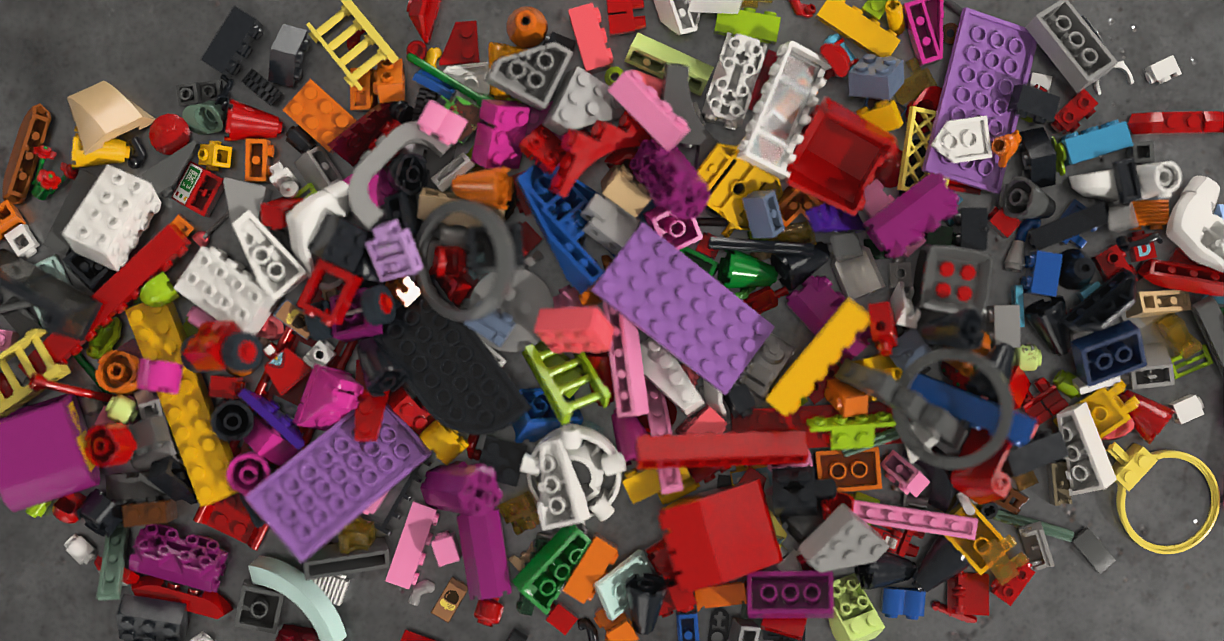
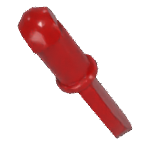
[931,601,977,623]

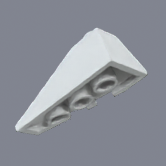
[232,210,307,301]
[537,439,590,530]

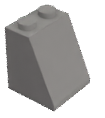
[224,177,273,232]

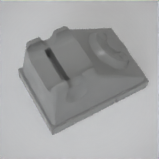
[734,333,797,402]

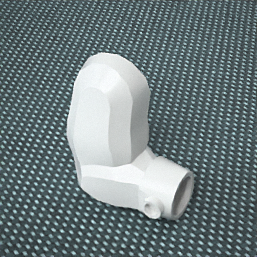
[1069,161,1182,202]
[1166,176,1224,273]
[286,181,351,289]

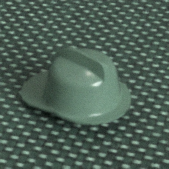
[182,100,228,135]

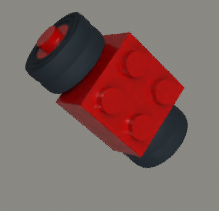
[180,320,263,373]

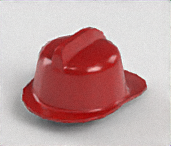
[905,86,942,133]

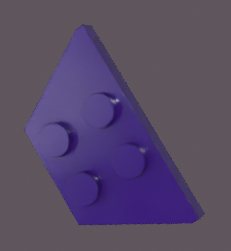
[238,388,305,450]

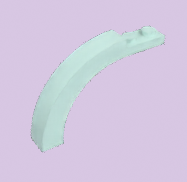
[248,555,347,641]

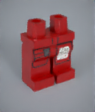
[871,525,926,557]

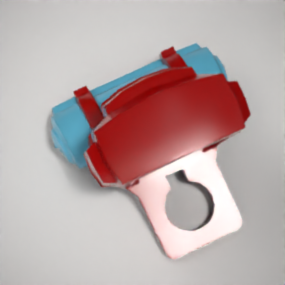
[806,33,859,80]

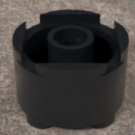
[75,489,123,538]

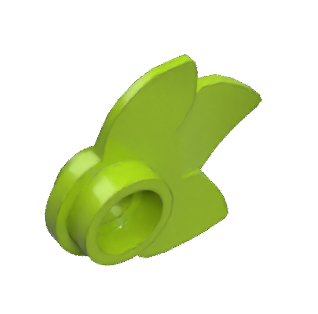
[1051,136,1067,176]

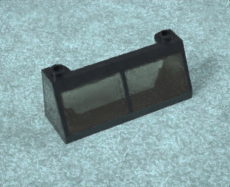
[0,248,103,341]

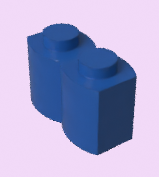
[880,586,926,620]

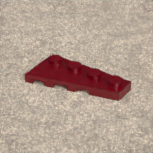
[327,102,409,166]

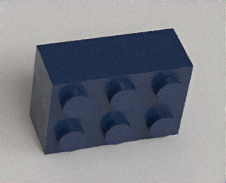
[1070,320,1147,387]

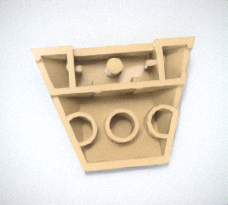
[67,81,155,156]

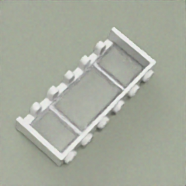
[737,40,832,180]

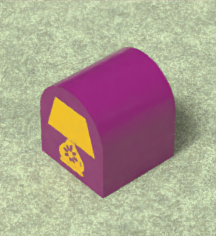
[0,393,100,512]

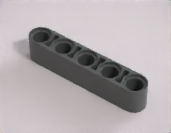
[1191,295,1224,379]

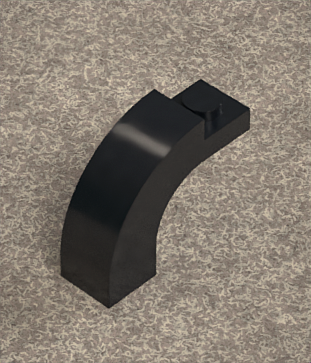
[902,445,959,513]

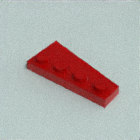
[355,360,390,442]

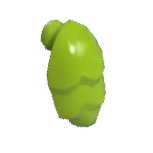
[86,317,122,359]

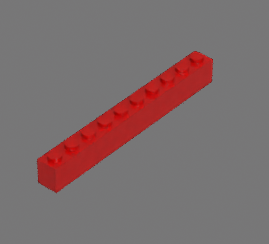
[18,224,192,379]

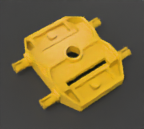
[696,135,784,238]

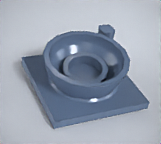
[889,328,932,372]

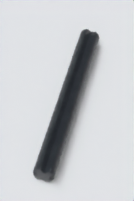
[708,237,814,255]

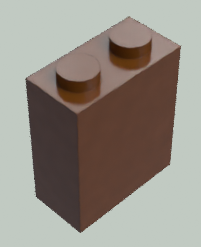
[122,498,178,527]

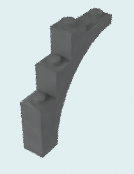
[661,62,737,170]
[835,359,968,450]

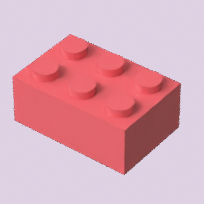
[568,2,613,75]
[534,307,615,354]

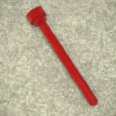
[29,373,117,402]

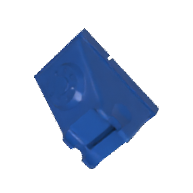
[512,388,584,443]

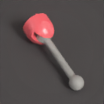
[191,208,230,247]

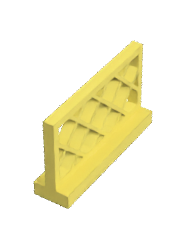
[897,106,949,191]

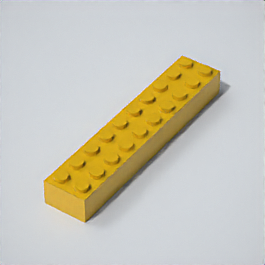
[125,301,240,506]

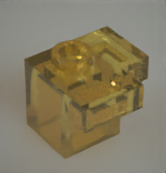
[339,515,375,554]

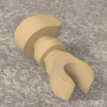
[508,540,544,572]

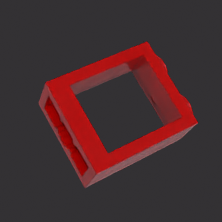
[297,258,363,326]

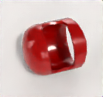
[433,245,468,277]
[52,492,86,524]

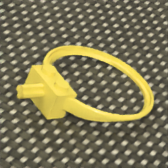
[1106,442,1220,554]

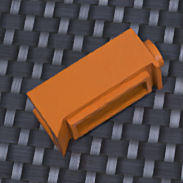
[695,580,747,612]

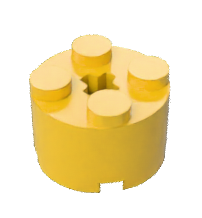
[419,419,469,465]

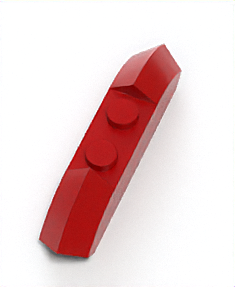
[1128,111,1224,135]
[1137,259,1224,296]
[131,575,234,619]

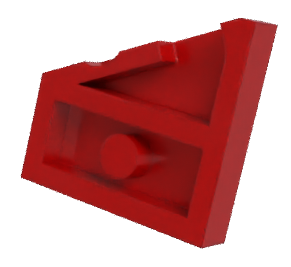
[439,21,480,66]

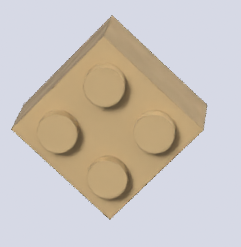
[601,164,652,218]

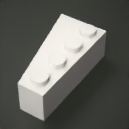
[640,337,706,417]
[1056,402,1117,496]

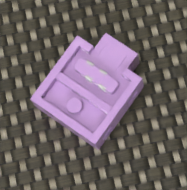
[365,219,423,282]

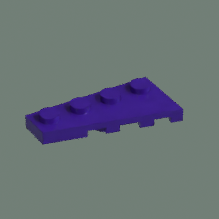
[805,203,866,233]

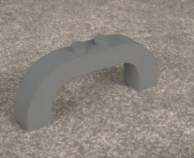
[347,121,453,232]

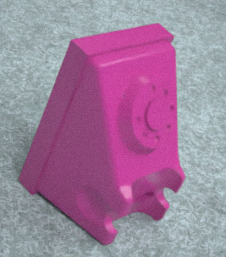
[293,363,364,432]

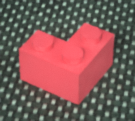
[675,404,728,435]

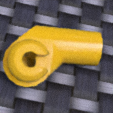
[424,47,442,68]

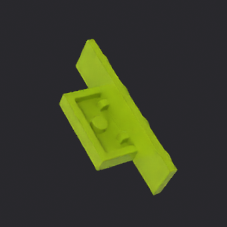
[807,412,896,450]

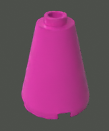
[611,409,649,466]
[227,450,270,496]

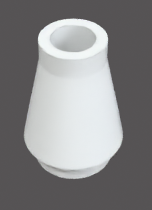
[1004,240,1025,272]

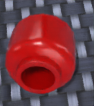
[474,597,504,627]

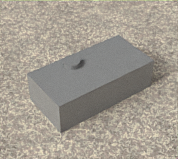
[1026,0,1118,93]

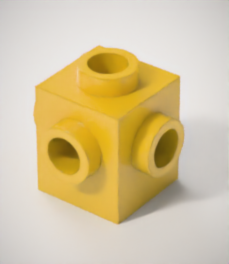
[198,140,232,171]

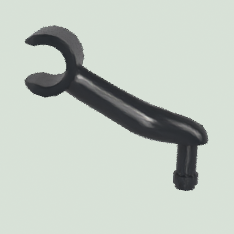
[215,74,234,111]
[1116,232,1163,252]

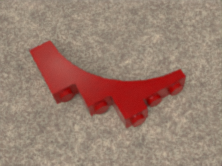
[549,110,654,198]

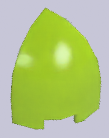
[139,272,180,307]

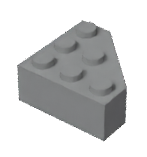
[484,42,573,111]
[542,66,625,136]
[797,503,890,572]

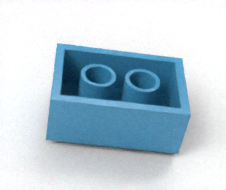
[1057,119,1133,166]

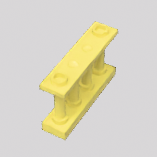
[306,0,399,91]
[0,328,71,418]

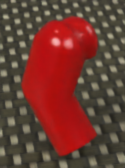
[788,0,816,18]
[346,29,366,51]
[466,434,482,461]

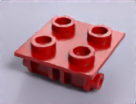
[518,123,566,175]
[947,571,989,616]

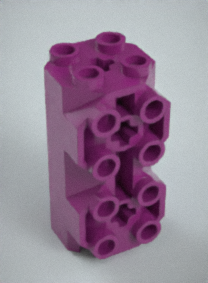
[630,138,711,219]
[862,172,960,259]
[786,275,873,365]
[420,461,503,517]
[456,507,513,600]
[129,524,228,592]

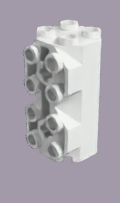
[701,32,768,130]

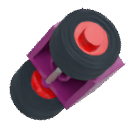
[305,285,396,343]

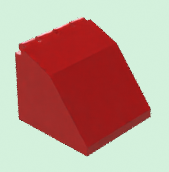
[658,479,783,593]

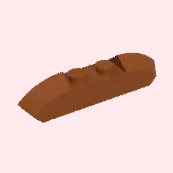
[2,103,51,204]

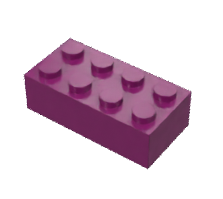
[747,571,834,618]

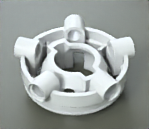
[520,424,627,522]

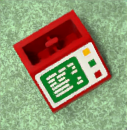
[171,161,225,218]

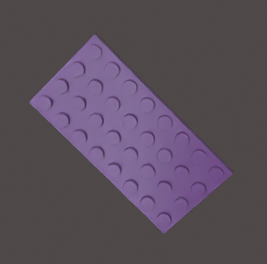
[922,7,1037,194]
[591,222,775,395]
[245,404,432,563]

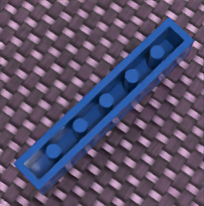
[910,373,1038,446]

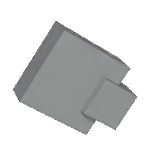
[581,193,641,256]

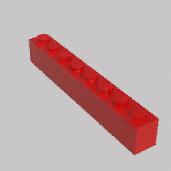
[635,429,809,469]

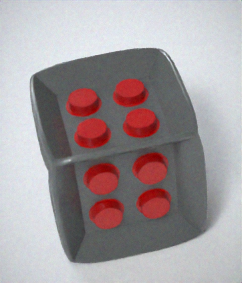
[912,244,992,317]

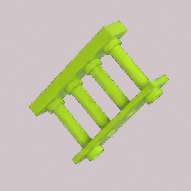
[524,344,610,425]

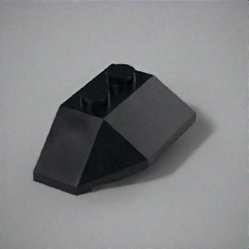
[1059,268,1136,332]

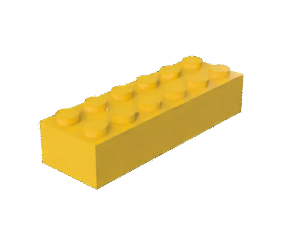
[766,296,869,416]

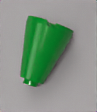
[717,250,778,289]

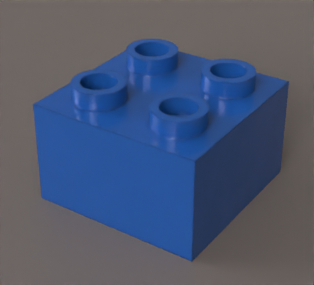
[1020,251,1063,297]

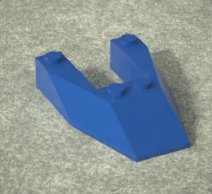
[516,162,616,294]

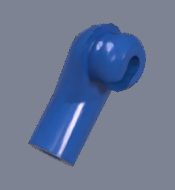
[1015,218,1041,242]

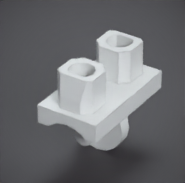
[269,162,301,198]

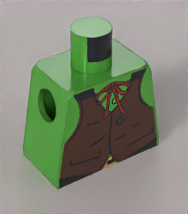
[436,95,482,146]

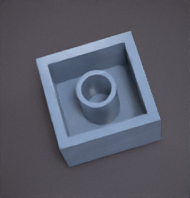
[848,54,904,100]

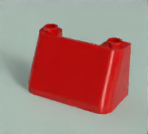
[950,424,1039,505]

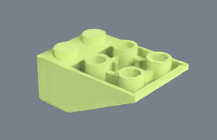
[828,573,885,641]

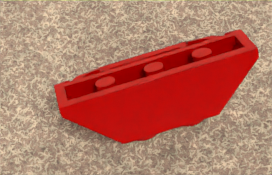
[406,0,441,45]

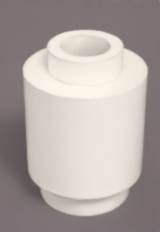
[64,534,96,565]

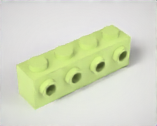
[625,33,714,96]

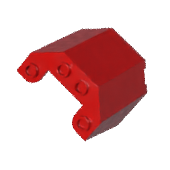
[785,96,898,216]

